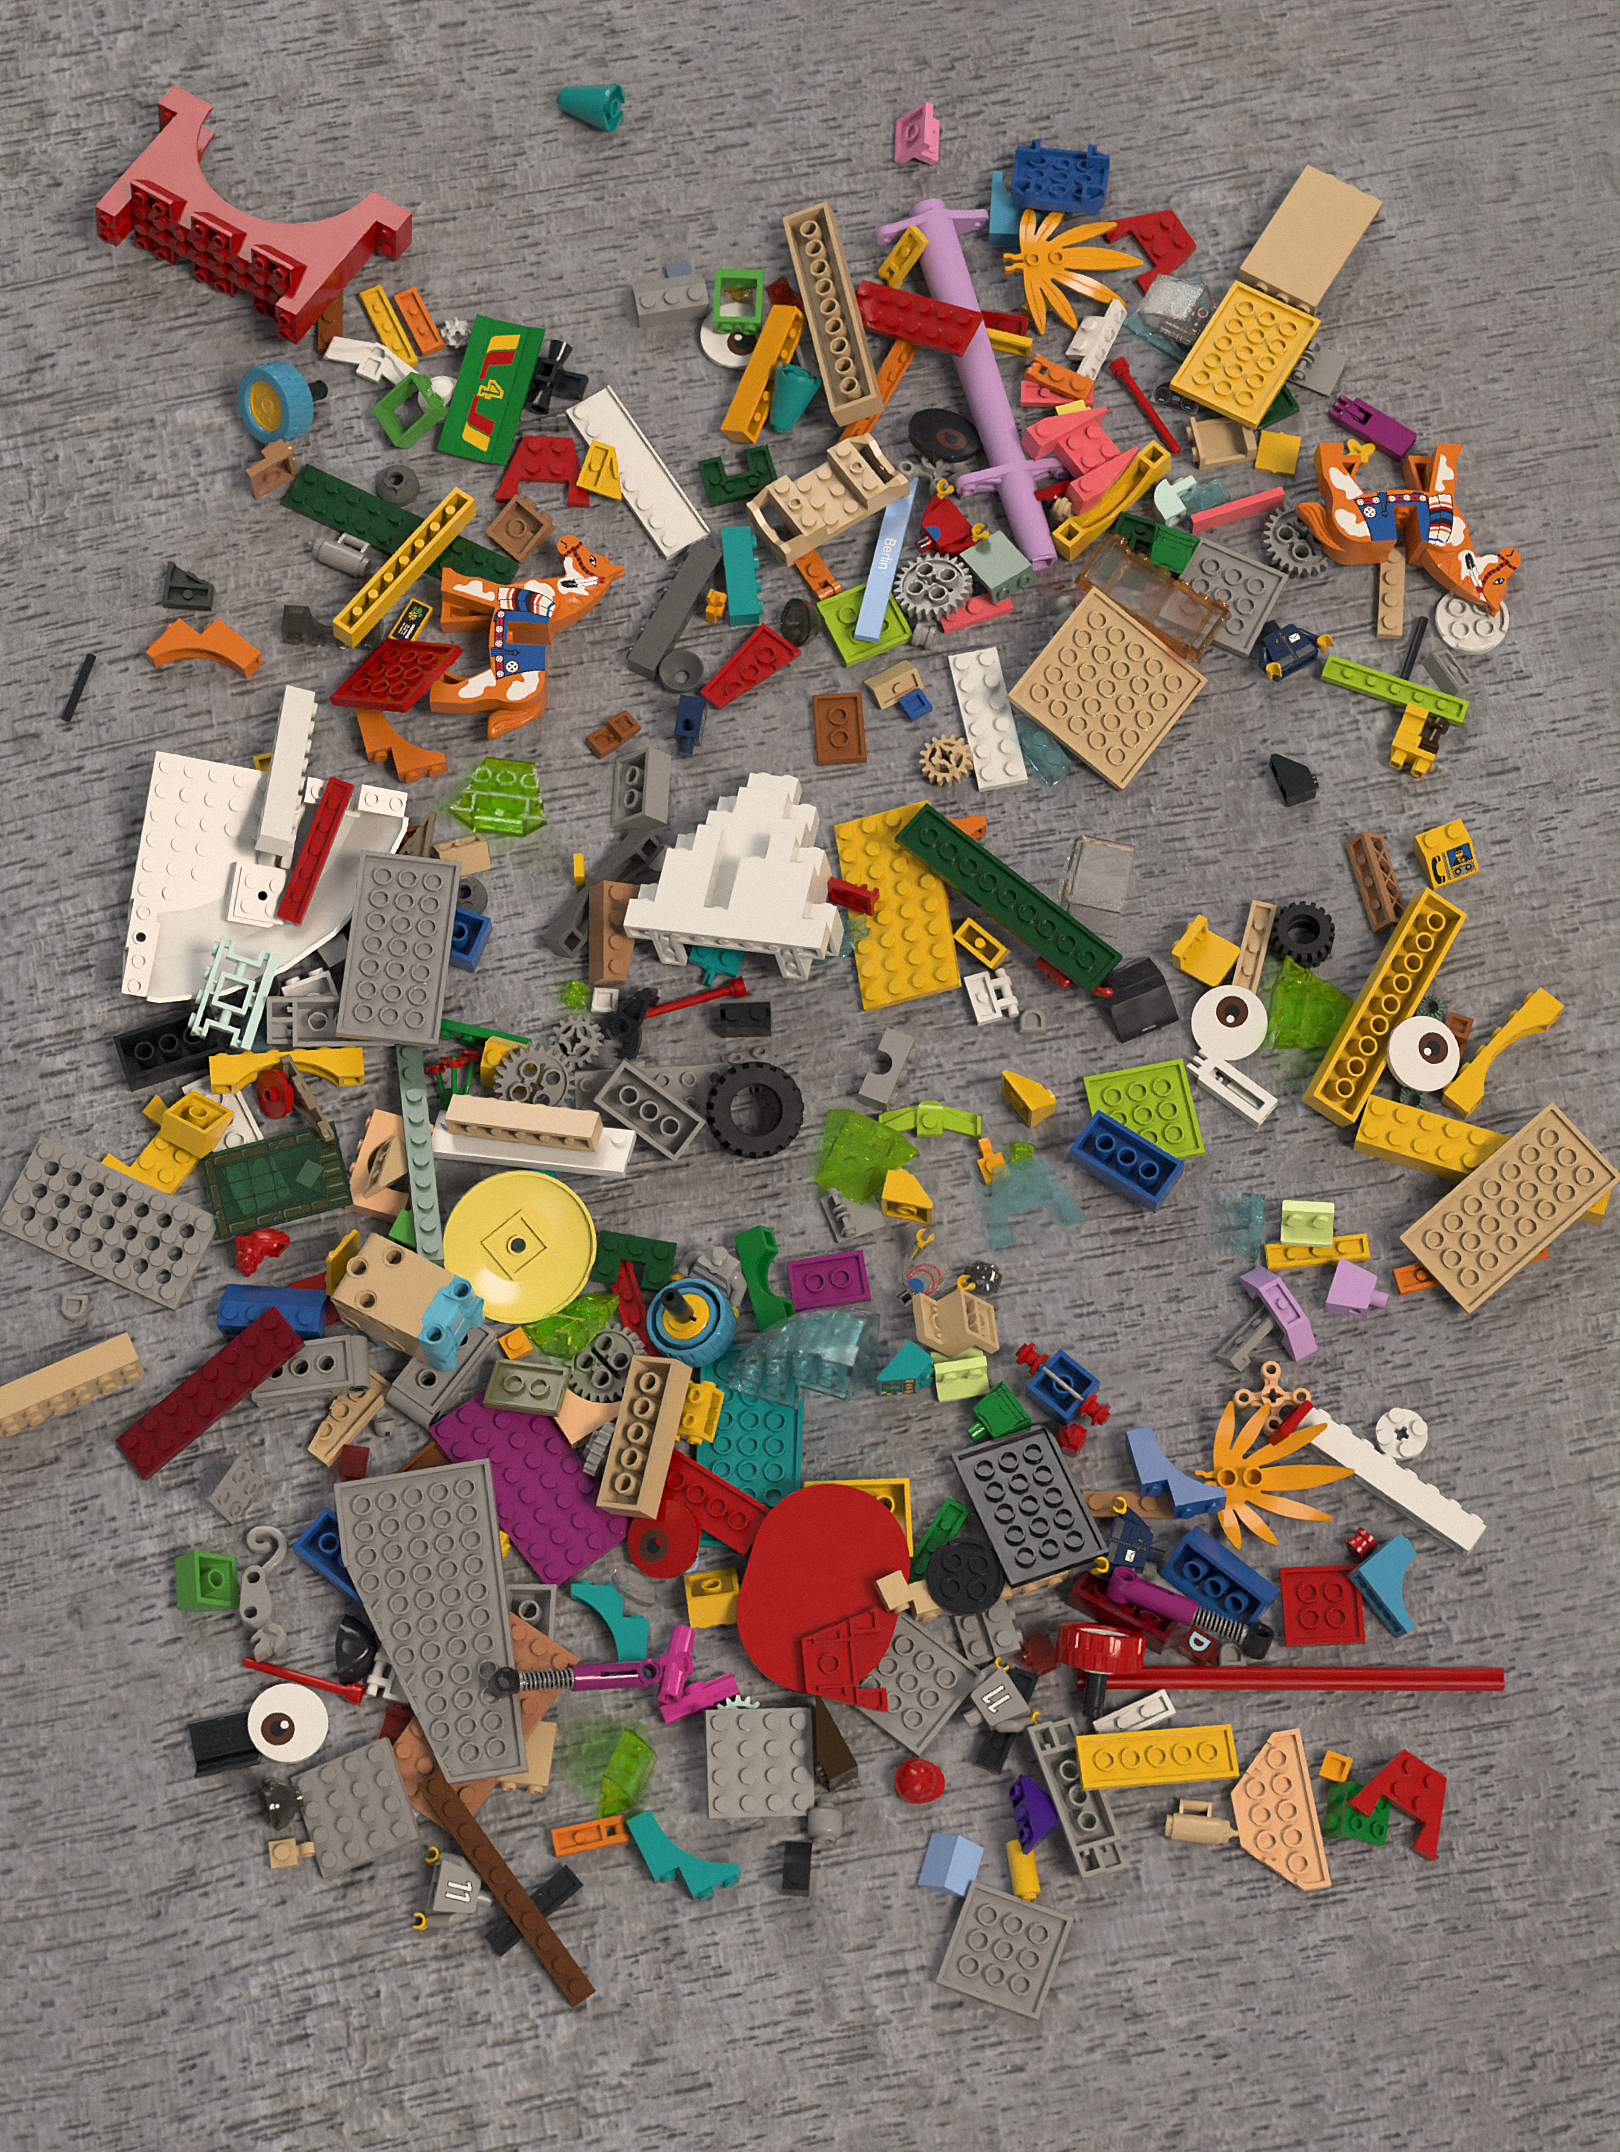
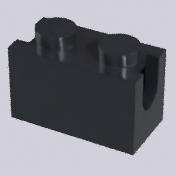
[720,1002,772,1038]

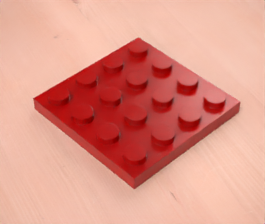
[329,638,462,713]

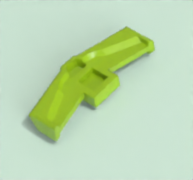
[879,1101,981,1139]

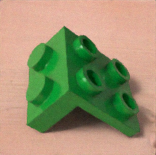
[1323,1781,1391,1846]

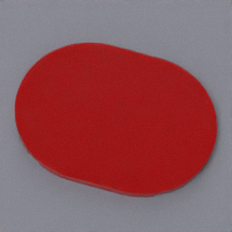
[736,1484,910,1694]

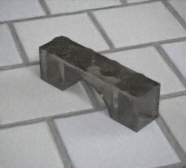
[281,605,384,651]

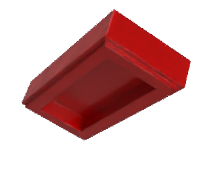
[1268,1400,1314,1447]

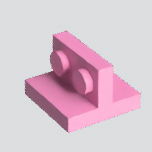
[895,102,940,165]

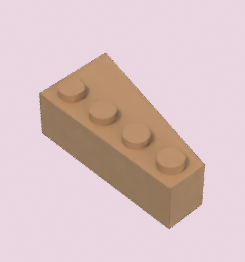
[589,880,641,988]

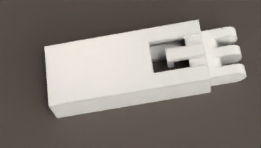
[1185,1048,1278,1129]

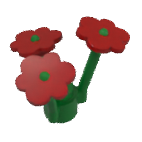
[424,1050,483,1109]

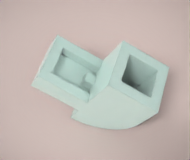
[1153,475,1197,527]

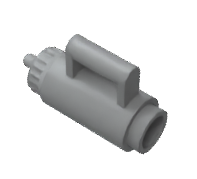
[308,532,372,577]

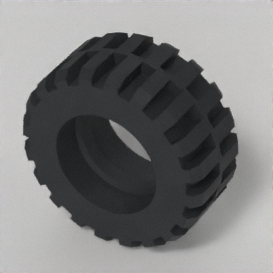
[706,1061,804,1159]

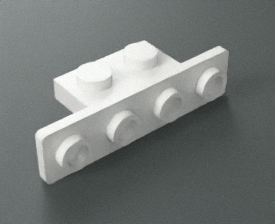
[1066,299,1127,380]

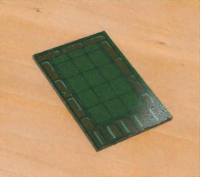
[201,1120,354,1240]

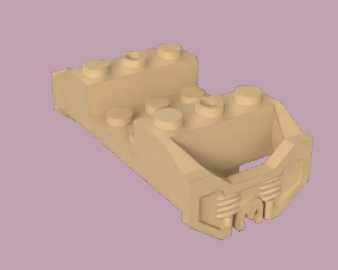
[746,432,910,567]

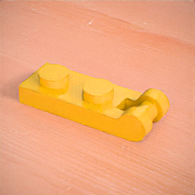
[877,225,929,289]

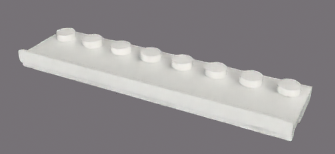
[566,385,710,561]
[431,1110,637,1179]

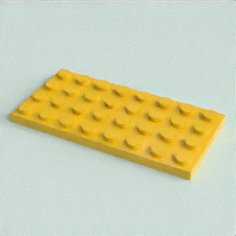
[834,800,962,1012]

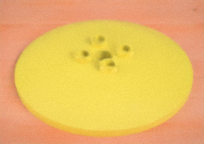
[442,1170,597,1324]

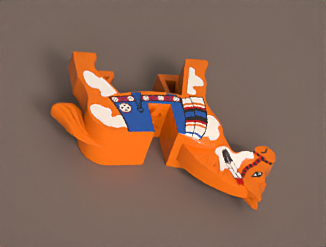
[1295,443,1521,618]
[429,535,625,741]

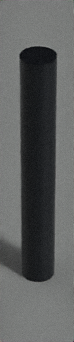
[1400,616,1429,681]
[61,653,96,722]

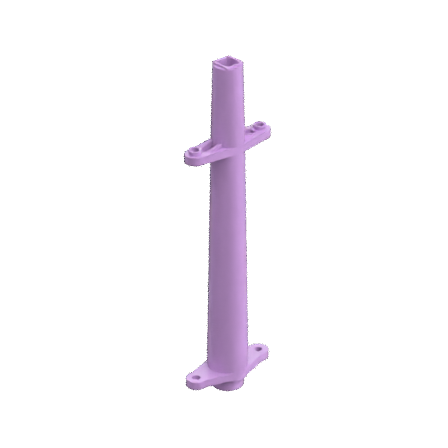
[875,199,1069,571]

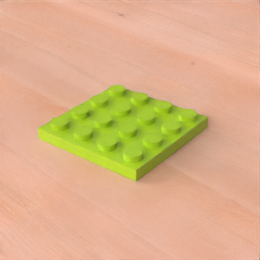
[1083,1058,1205,1160]

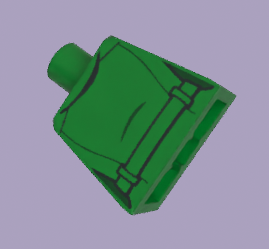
[1147,522,1201,584]
[965,1381,1032,1442]

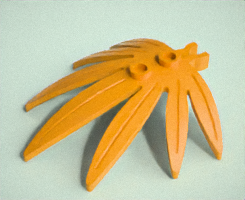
[1003,208,1143,337]
[1194,1401,1355,1550]

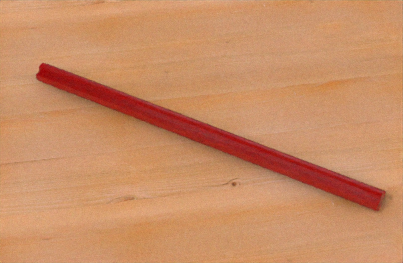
[1077,1666,1505,1691]

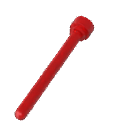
[1108,357,1181,454]
[644,976,747,1020]
[242,1657,365,1706]

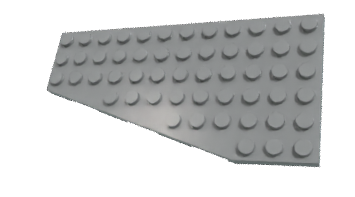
[334,1458,529,1785]

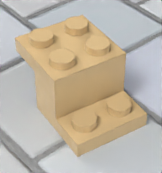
[912,1288,1000,1358]

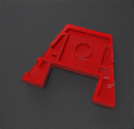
[1103,209,1197,299]
[495,435,590,508]
[801,1607,888,1713]
[1346,1749,1447,1861]

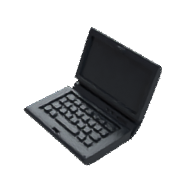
[1100,956,1179,1044]
[188,1709,262,1779]

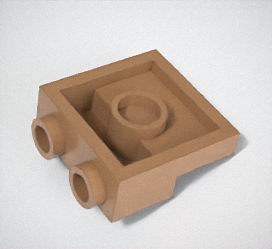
[245,439,297,500]
[485,494,556,563]

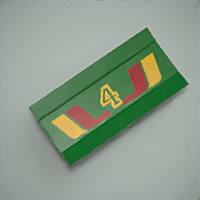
[437,314,546,466]

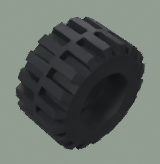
[1270,901,1335,971]

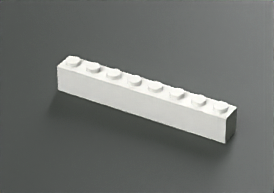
[255,685,318,857]
[1294,1408,1487,1558]

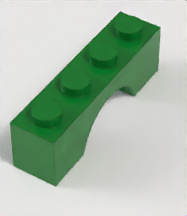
[734,1225,799,1335]

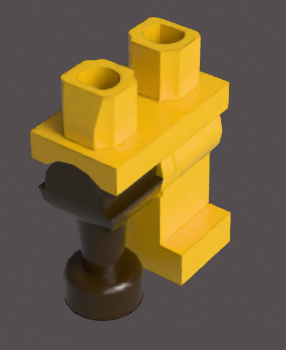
[1389,703,1450,779]

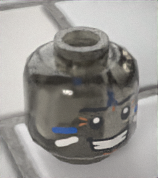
[963,1260,1002,1297]

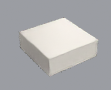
[591,987,619,1015]

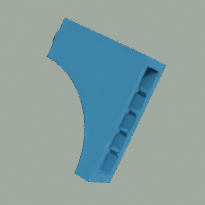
[989,171,1051,247]
[1347,1533,1417,1638]

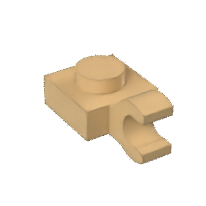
[268,1838,316,1870]

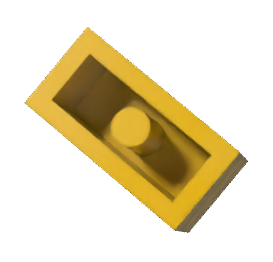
[953,917,1011,970]

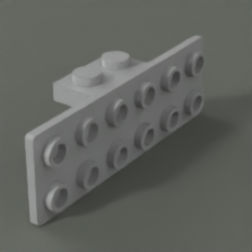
[574,1058,727,1121]

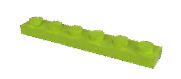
[1320,655,1470,727]

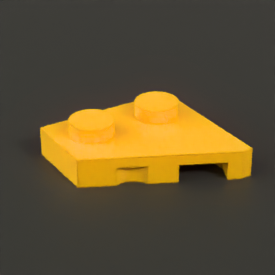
[576,440,622,501]

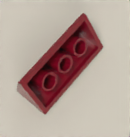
[1067,1571,1178,1655]

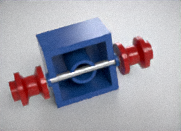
[1015,1342,1111,1427]

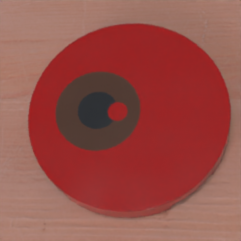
[627,1499,702,1579]

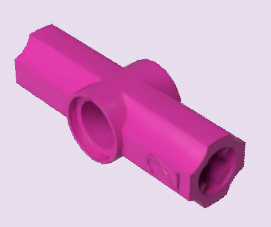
[657,1625,696,1705]
[657,1672,740,1725]

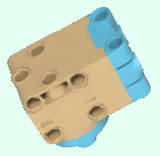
[330,1233,485,1372]

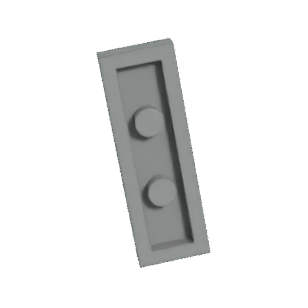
[1215,1304,1277,1372]

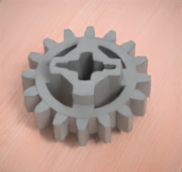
[549,1015,605,1071]
[583,1421,616,1477]

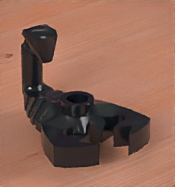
[597,987,660,1060]

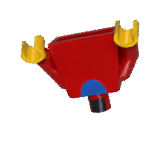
[914,480,989,557]

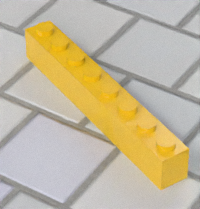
[332,487,476,649]

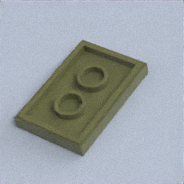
[483,1358,572,1417]

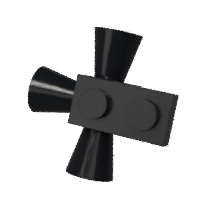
[526,340,589,415]

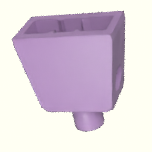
[1324,1258,1389,1317]

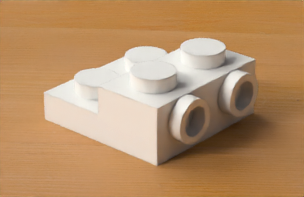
[281,968,338,996]

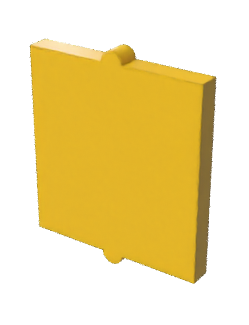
[1254,430,1301,476]

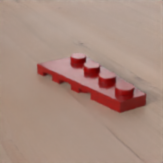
[700,623,801,710]

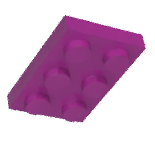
[786,1250,871,1313]

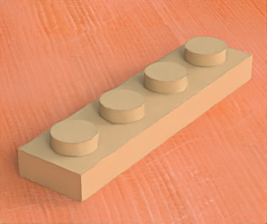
[1376,547,1406,639]
[1232,900,1277,995]

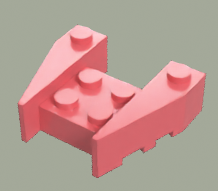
[1020,407,1139,516]

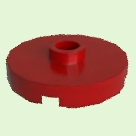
[256,1068,294,1120]

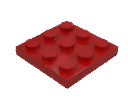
[1279,1564,1366,1648]

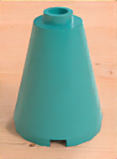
[557,84,625,131]
[769,363,823,433]

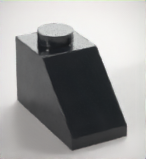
[1269,753,1319,808]
[782,1841,812,1897]

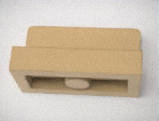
[864,660,924,710]
[432,833,491,876]

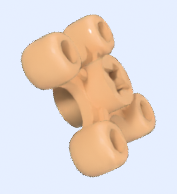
[1233,1361,1311,1437]

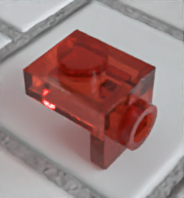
[765,276,804,309]

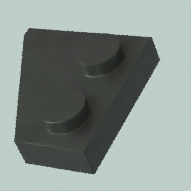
[162,561,215,611]

